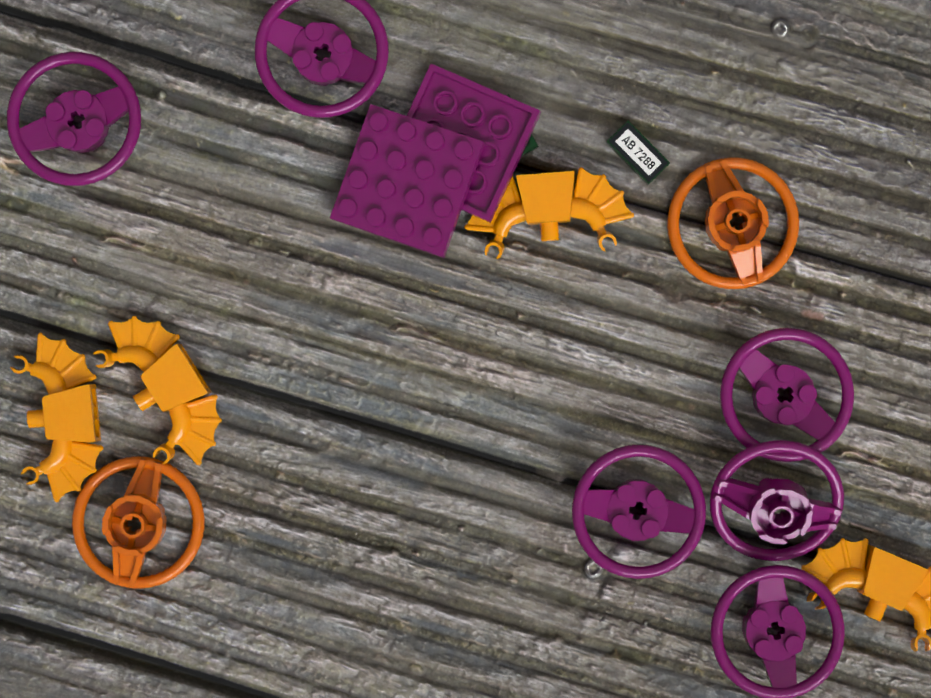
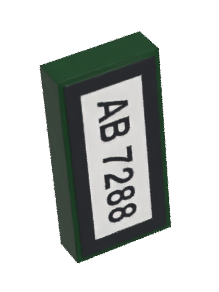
[606,121,670,185]

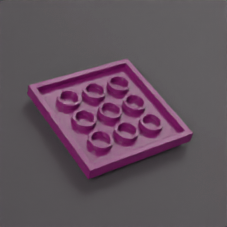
[407,64,541,223]
[330,104,485,258]

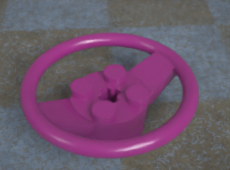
[254,0,389,118]
[7,52,141,186]
[720,328,854,462]
[710,440,844,561]
[572,445,706,579]
[711,565,845,698]

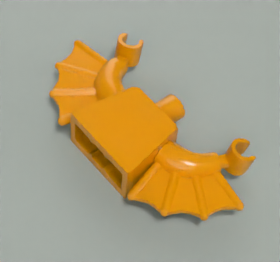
[464,167,634,259]
[94,316,222,465]
[10,333,103,502]
[801,538,931,652]

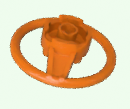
[667,157,799,289]
[72,456,205,589]

